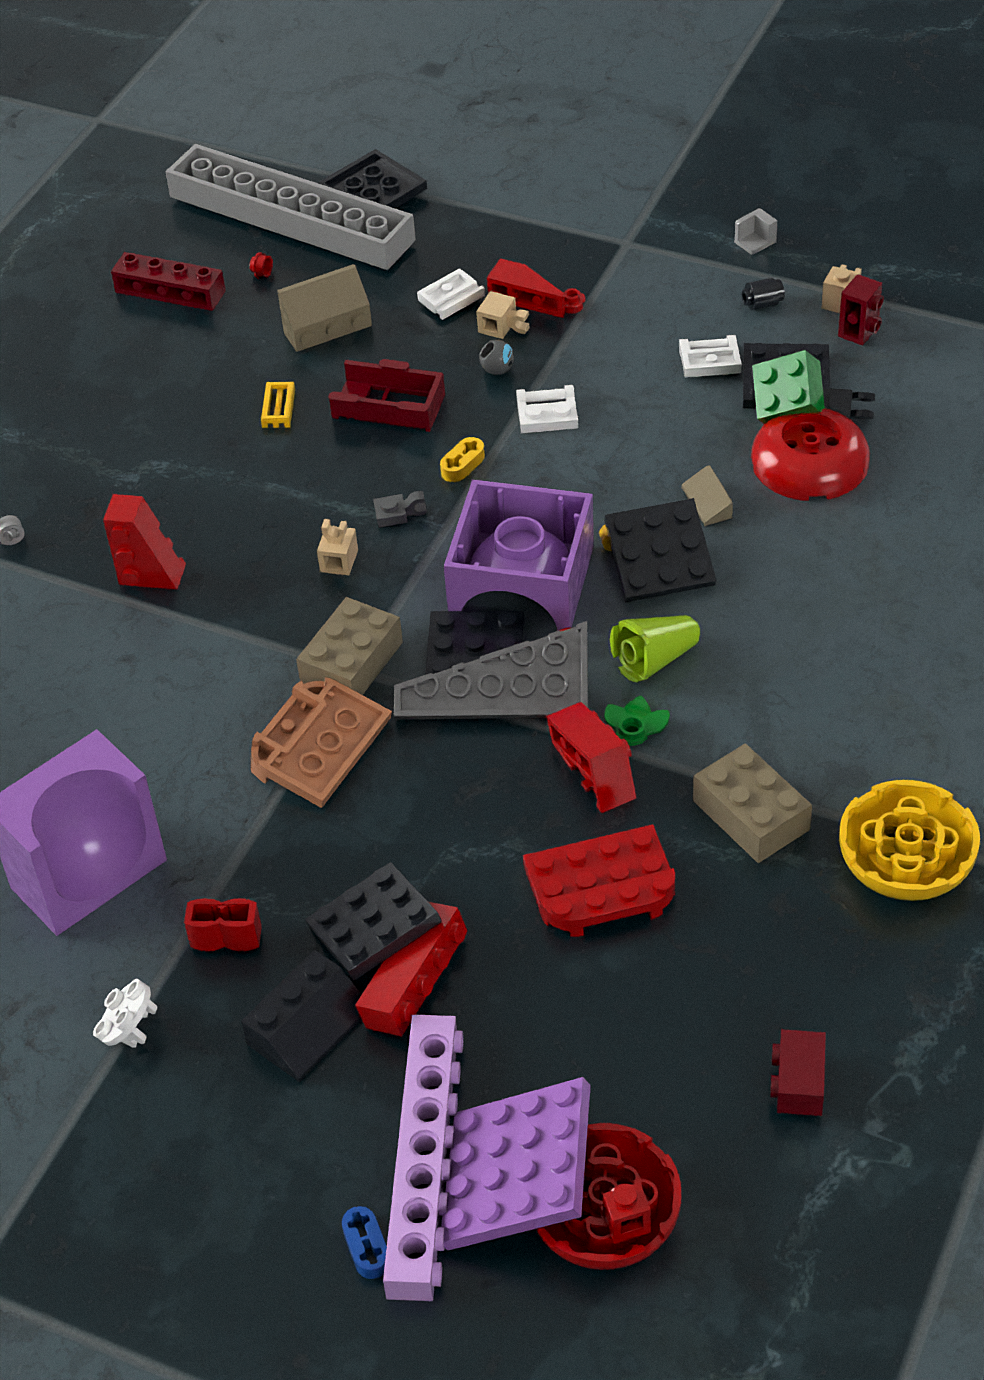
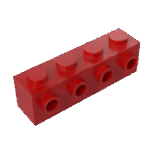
[355,902,468,1037]

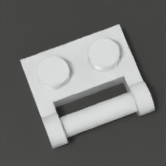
[679,335,742,378]
[516,385,578,433]

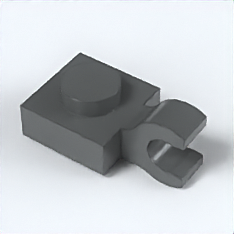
[373,491,427,528]

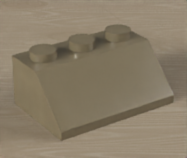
[277,264,372,352]

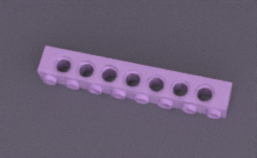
[383,1015,463,1301]

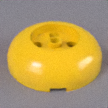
[839,780,980,901]

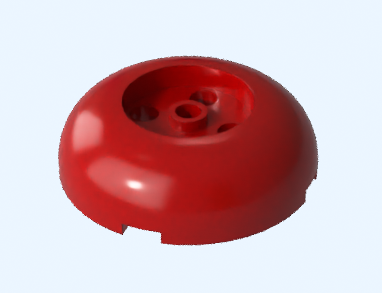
[751,408,870,501]
[535,1123,682,1270]

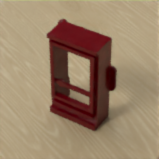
[328,359,445,432]

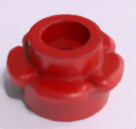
[250,252,273,279]
[563,288,586,314]

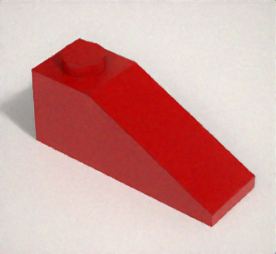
[487,258,565,318]

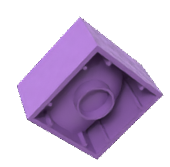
[444,479,594,631]
[0,729,167,936]

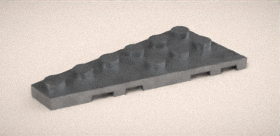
[394,621,588,720]

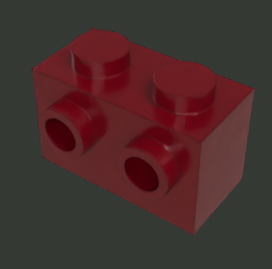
[838,274,884,346]
[770,1029,826,1116]

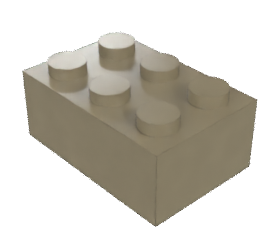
[296,597,403,695]
[693,743,812,863]

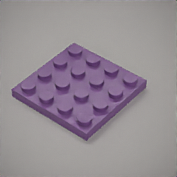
[441,1077,590,1250]

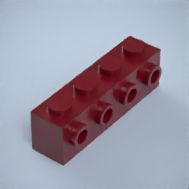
[111,252,226,311]

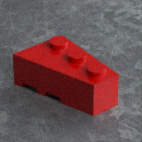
[103,494,186,590]
[546,702,636,813]

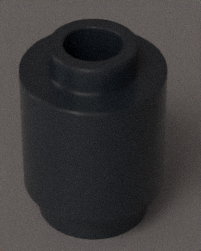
[741,278,785,310]

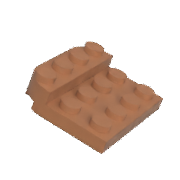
[251,677,392,808]

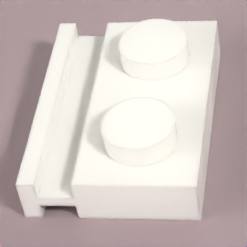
[417,268,485,320]

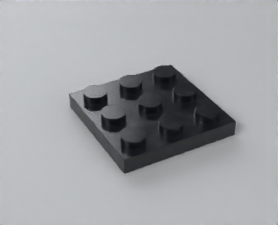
[318,149,427,208]
[743,343,830,409]
[604,498,717,603]
[425,611,524,675]
[305,862,442,981]

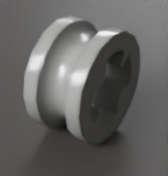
[0,515,24,545]

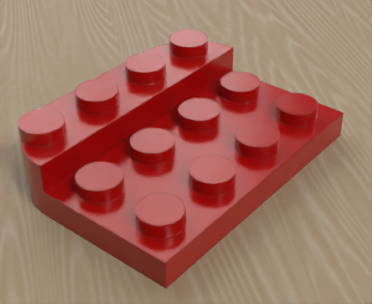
[523,824,675,937]

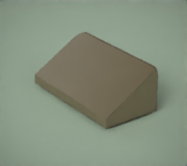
[681,465,733,526]

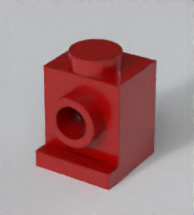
[600,1182,651,1244]

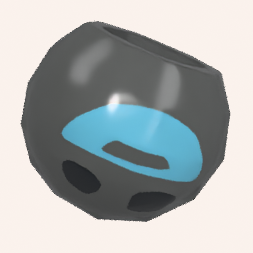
[479,339,514,375]

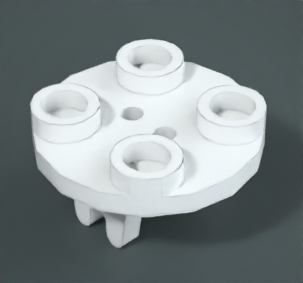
[93,979,157,1048]

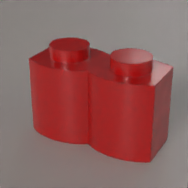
[184,898,262,951]

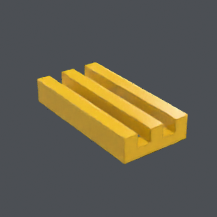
[261,382,295,428]

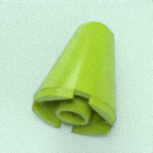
[610,615,700,682]

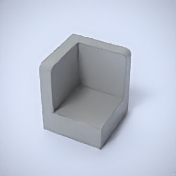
[734,208,777,255]

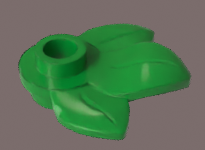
[604,696,670,746]

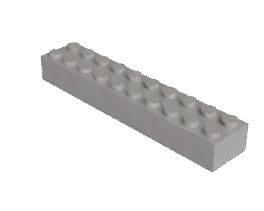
[165,144,416,270]

